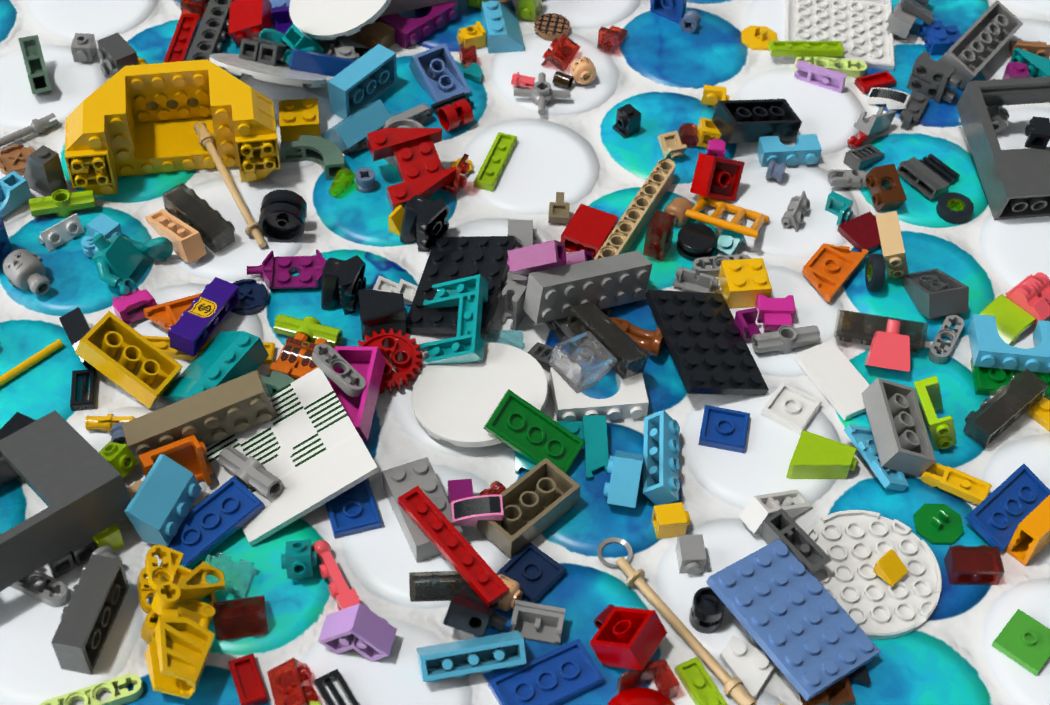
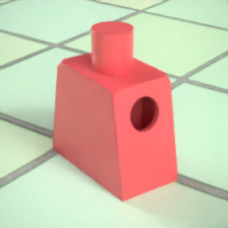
[864,319,910,372]

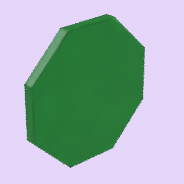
[913,503,964,545]

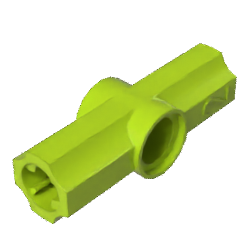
[29,189,96,217]
[273,314,343,348]

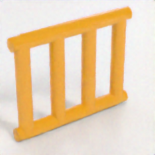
[685,195,770,238]

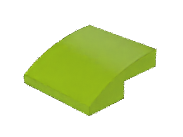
[979,294,1036,345]

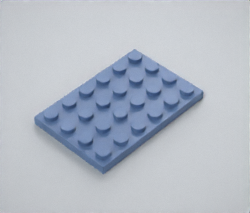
[706,539,881,701]

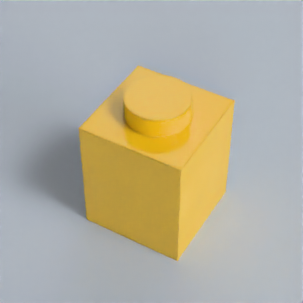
[651,502,690,539]

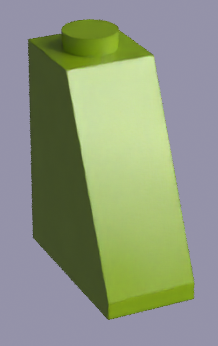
[786,430,858,479]

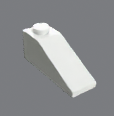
[739,489,812,534]

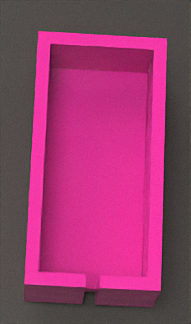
[327,346,386,441]

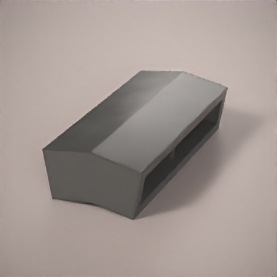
[897,157,950,200]

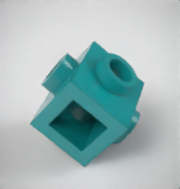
[281,539,318,579]

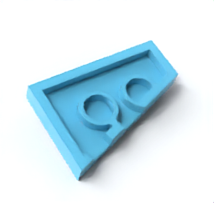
[844,424,909,491]

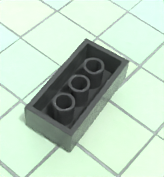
[51,554,129,675]

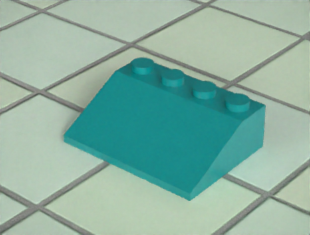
[161,331,269,403]

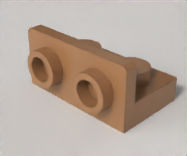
[1008,40,1050,59]

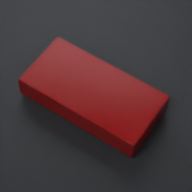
[854,70,897,94]
[228,653,268,705]

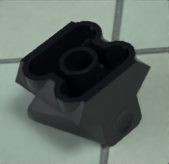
[400,195,449,252]
[321,255,366,315]
[358,289,406,339]

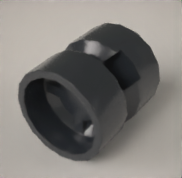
[689,587,726,634]

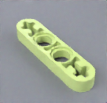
[794,57,867,78]
[40,674,143,705]

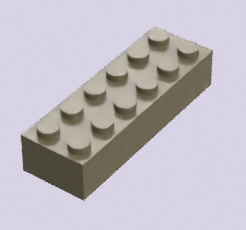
[122,370,278,464]

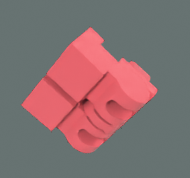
[1005,272,1050,326]

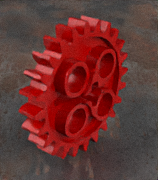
[358,328,423,394]

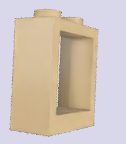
[875,210,909,278]

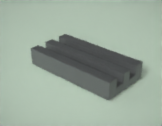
[901,0,934,25]

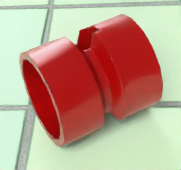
[438,99,474,132]

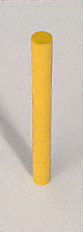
[0,339,64,387]

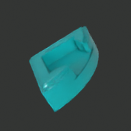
[464,62,482,83]

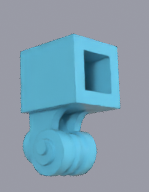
[81,213,123,257]

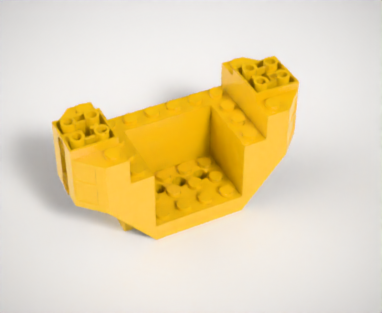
[65,59,281,195]

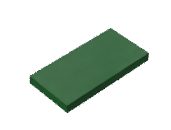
[970,358,1050,400]
[483,389,585,474]

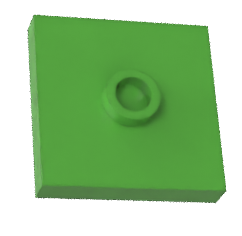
[991,609,1050,676]

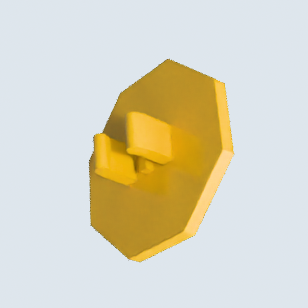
[741,26,777,51]

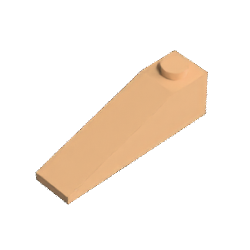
[145,209,207,263]

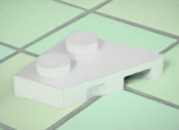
[719,635,776,699]

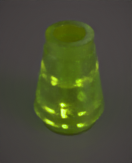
[328,168,355,198]

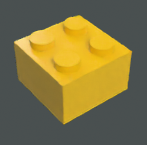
[278,98,321,142]
[718,258,772,309]

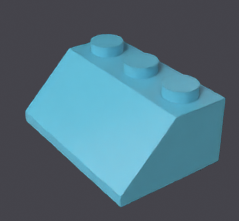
[481,0,525,53]
[321,99,391,152]
[124,454,202,546]

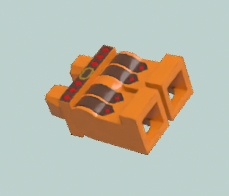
[269,332,327,380]

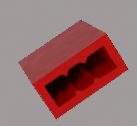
[228,0,272,46]
[561,204,619,258]

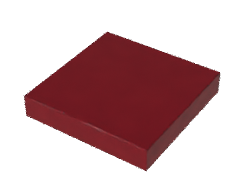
[837,211,881,253]

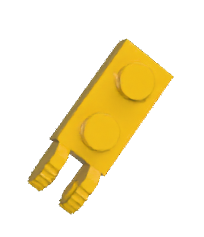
[921,462,992,505]

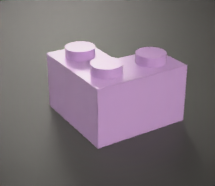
[318,603,397,661]

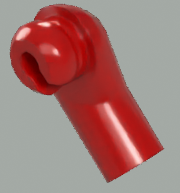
[847,130,868,149]

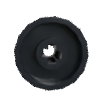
[258,190,307,243]

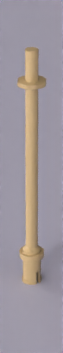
[193,121,267,248]
[616,557,757,705]

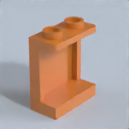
[138,435,213,485]

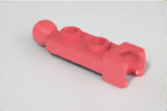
[312,540,361,611]

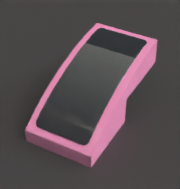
[451,495,504,526]

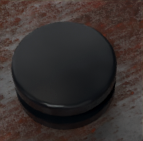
[676,223,716,261]

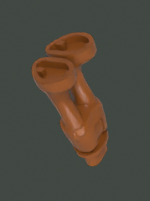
[590,316,665,357]

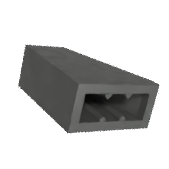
[23,145,68,197]

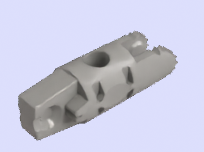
[827,169,868,188]

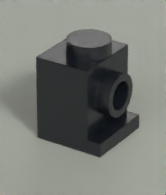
[612,104,642,139]
[1025,116,1050,149]

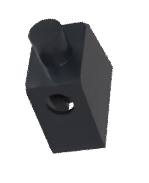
[443,584,508,637]

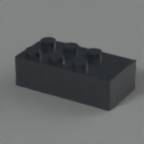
[712,99,802,144]

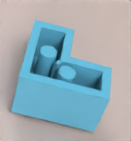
[603,450,643,508]

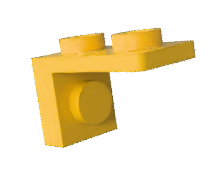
[701,85,730,106]

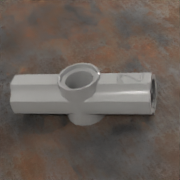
[751,325,821,354]
[218,446,283,499]

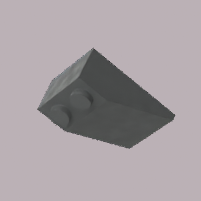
[899,269,969,320]

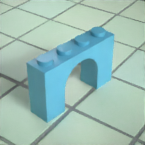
[968,314,1050,373]

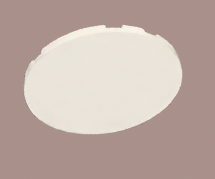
[289,0,391,40]
[209,53,326,88]
[411,342,548,447]
[805,510,942,640]

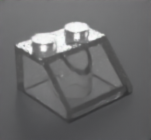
[549,331,617,393]

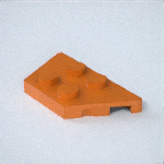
[802,243,869,303]
[144,293,222,332]

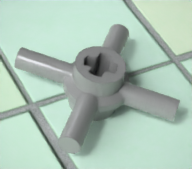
[513,72,571,115]

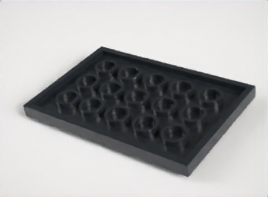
[405,236,517,334]
[645,289,769,395]

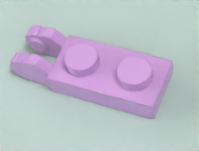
[794,61,847,93]

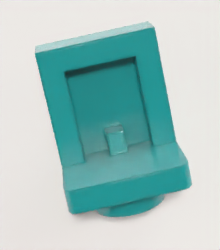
[825,191,853,225]
[714,229,746,255]

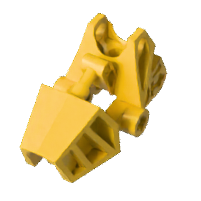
[137,545,225,699]

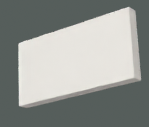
[794,340,870,421]

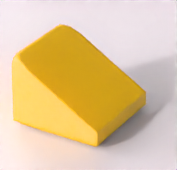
[388,205,405,236]
[873,549,908,587]

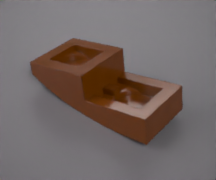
[799,677,856,705]

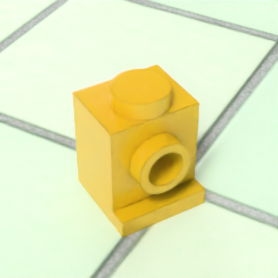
[457,21,486,51]
[696,117,722,148]

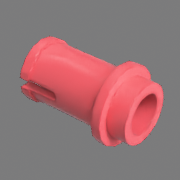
[511,72,535,89]

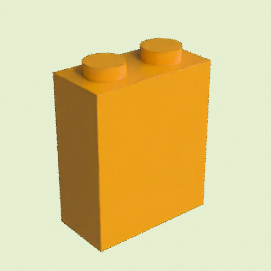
[1006,495,1050,566]

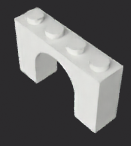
[549,361,649,422]

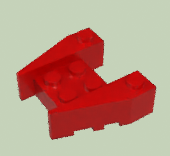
[367,128,457,212]

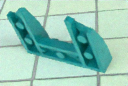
[420,274,489,365]
[514,415,609,481]

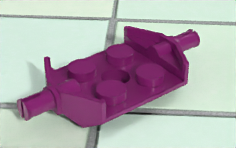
[247,250,326,289]

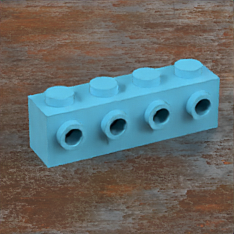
[643,410,680,505]
[416,631,527,682]

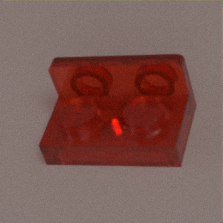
[541,34,580,72]
[213,595,268,641]
[267,657,318,705]

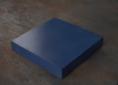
[497,542,567,603]

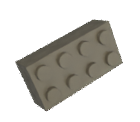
[477,458,580,558]

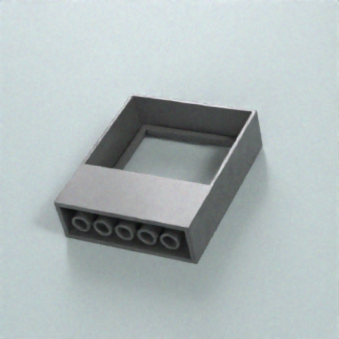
[956,76,1050,220]
[0,411,131,592]

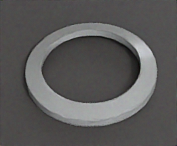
[597,537,633,569]

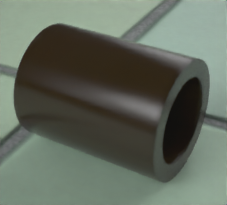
[553,71,573,89]

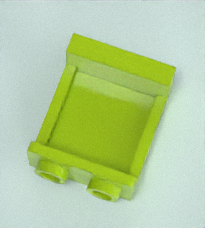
[914,376,957,450]

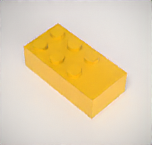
[75,311,183,409]

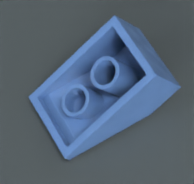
[409,43,471,103]

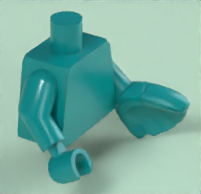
[259,24,325,65]
[92,233,173,295]

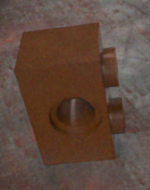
[865,164,907,212]

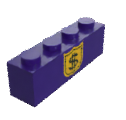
[168,277,239,357]

